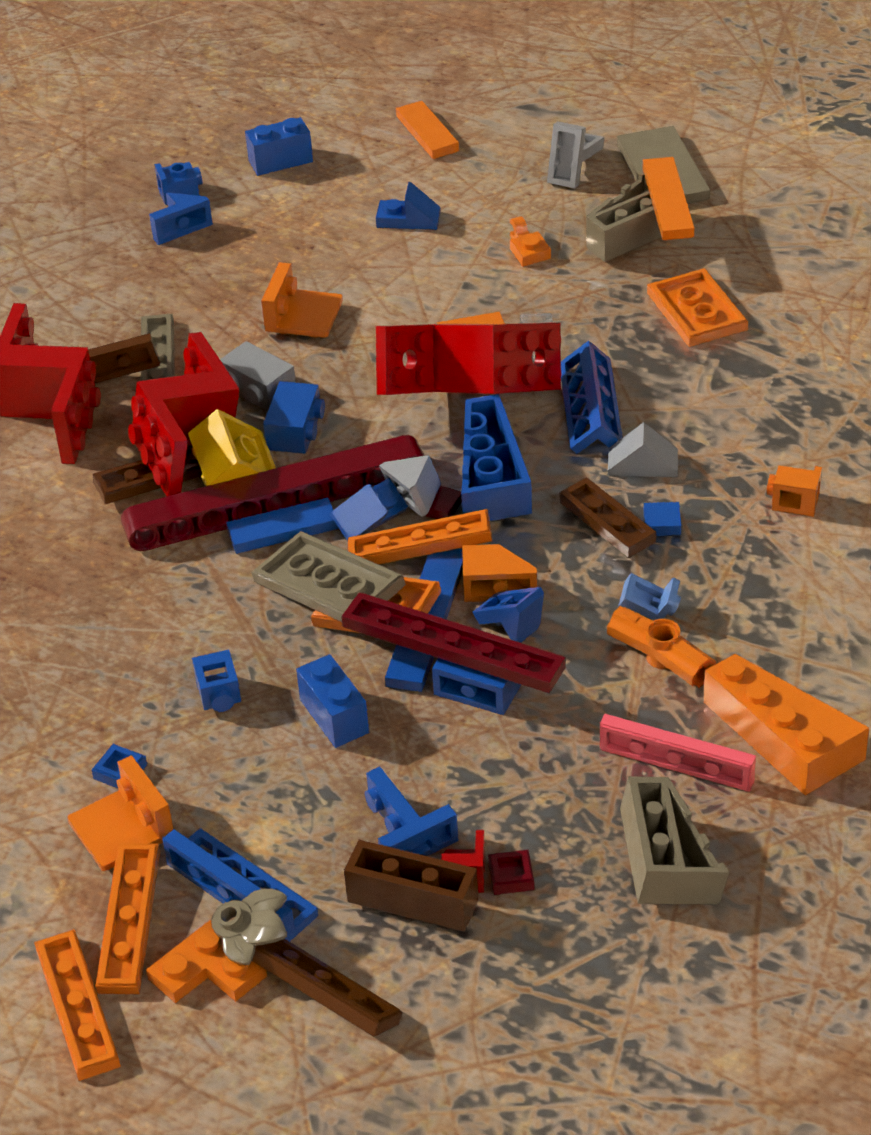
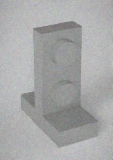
[547,121,605,189]

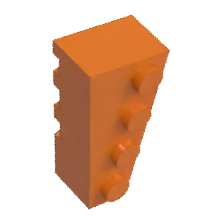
[704,654,869,796]

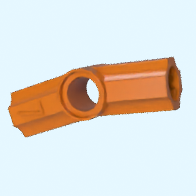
[607,606,716,688]

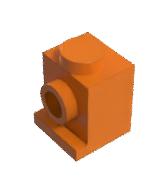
[767,465,822,517]

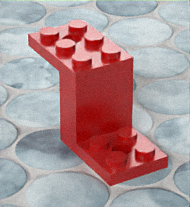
[0,303,101,464]
[376,322,562,395]
[128,332,240,496]

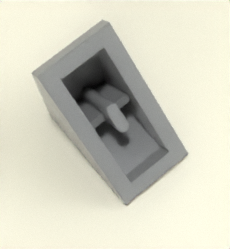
[608,422,678,477]
[379,455,441,517]

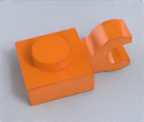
[510,216,551,267]

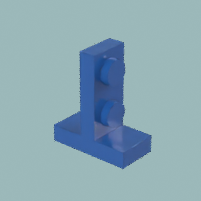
[364,767,459,856]

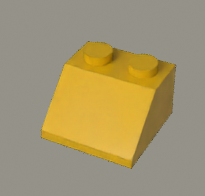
[188,409,276,486]

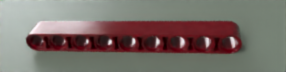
[121,435,425,551]

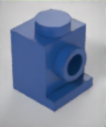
[154,162,203,205]
[192,650,241,712]

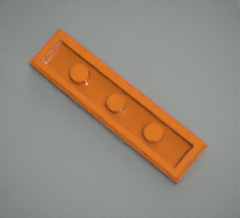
[643,157,695,240]
[348,509,492,565]
[95,843,160,995]
[34,929,121,1081]

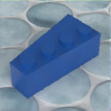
[461,394,532,521]

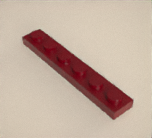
[341,592,566,694]

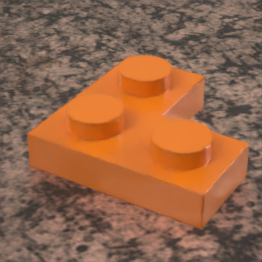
[146,920,267,1004]

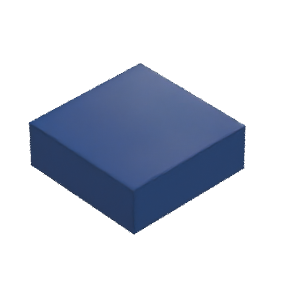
[643,502,681,536]
[91,744,147,788]

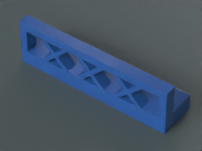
[561,340,623,454]
[162,828,319,942]

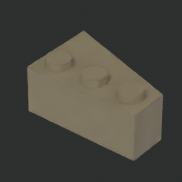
[586,171,661,262]
[620,776,729,905]

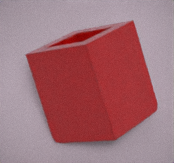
[441,830,486,893]

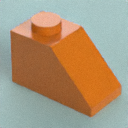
[462,544,537,602]

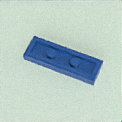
[226,497,339,554]

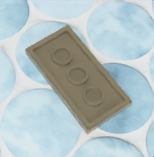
[617,126,710,203]
[251,531,406,622]

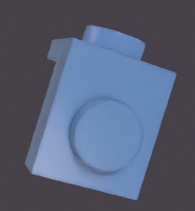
[618,573,681,621]

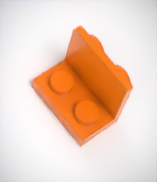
[261,262,343,338]
[67,755,173,871]

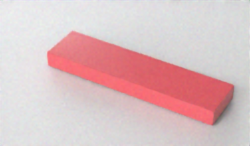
[600,714,756,792]

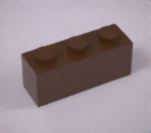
[344,840,479,932]

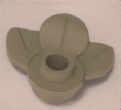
[211,889,287,965]

